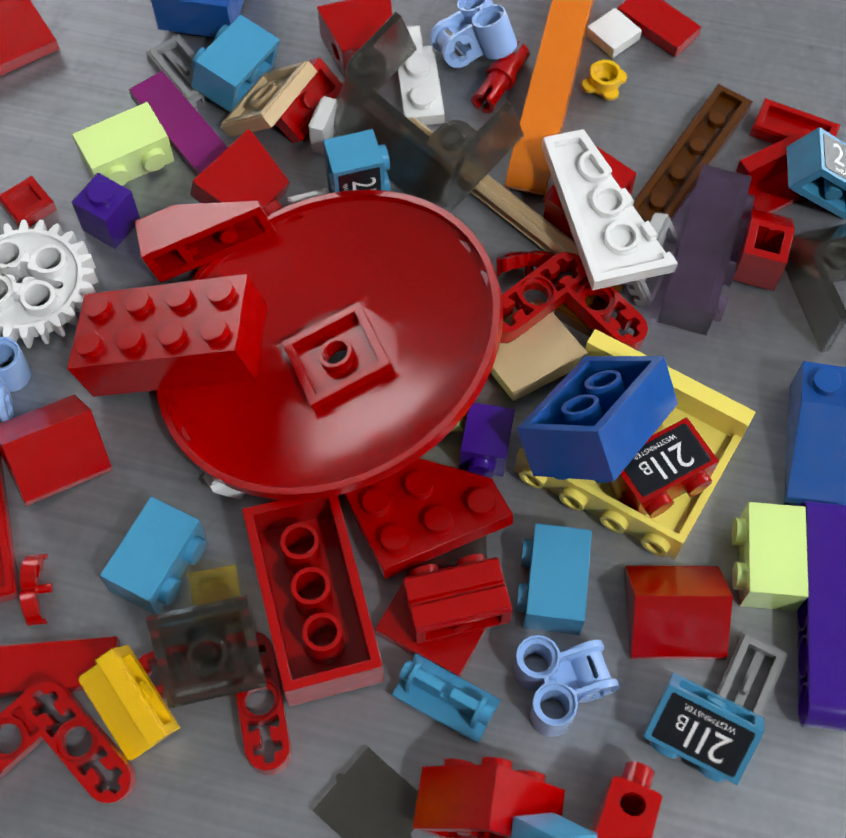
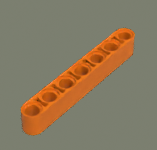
[505,0,594,196]

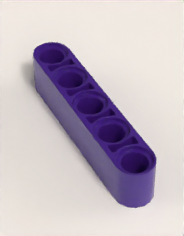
[797,501,846,732]

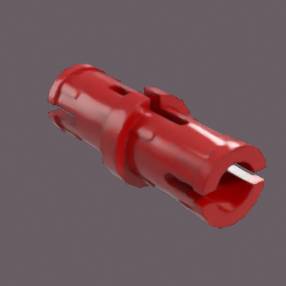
[471,41,530,114]

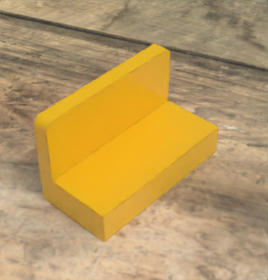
[79,645,181,761]

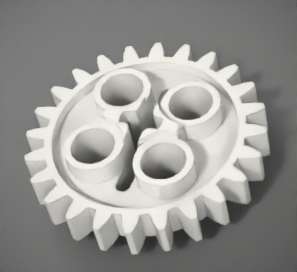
[0,219,98,348]

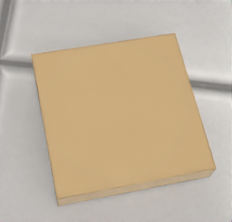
[220,61,317,137]
[491,298,588,402]

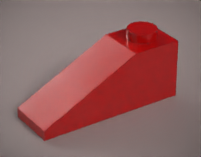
[135,201,277,283]

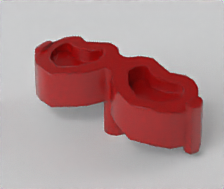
[496,251,562,277]
[20,554,54,626]

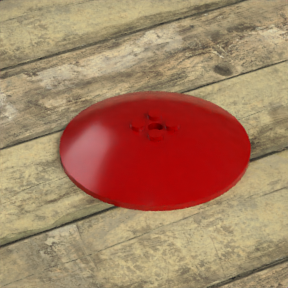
[157,190,503,500]

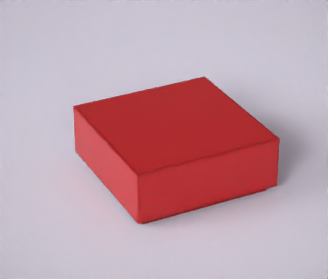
[0,175,57,227]

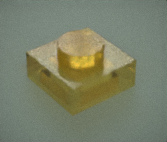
[189,565,244,624]

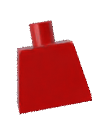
[317,0,396,85]
[190,128,290,215]
[590,761,663,838]

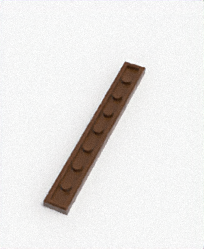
[554,84,753,337]

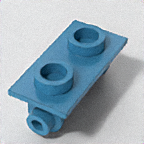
[392,653,501,744]

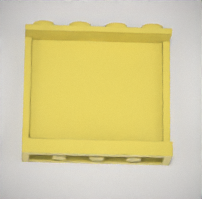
[514,329,756,560]

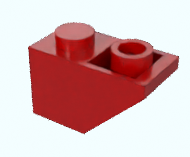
[733,208,795,291]

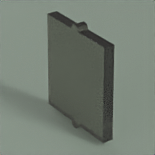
[312,747,418,838]

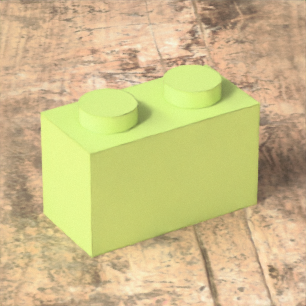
[72,102,174,186]
[731,502,808,611]

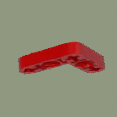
[500,252,648,351]
[138,631,292,775]
[0,681,136,804]

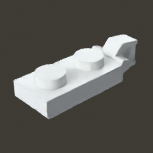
[396,26,445,125]

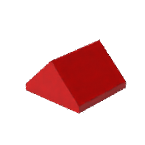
[0,394,112,506]
[624,565,733,660]

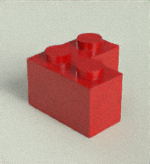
[412,757,565,838]

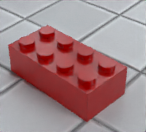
[67,274,268,397]
[242,495,384,707]

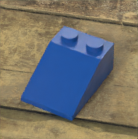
[784,361,846,506]

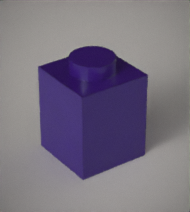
[72,173,140,249]
[459,403,515,478]

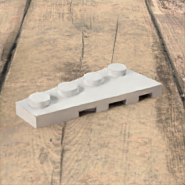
[542,129,678,290]

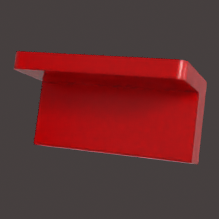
[275,57,345,144]
[731,128,810,214]

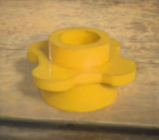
[582,60,627,101]

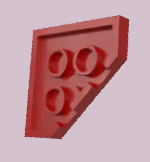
[343,458,513,579]

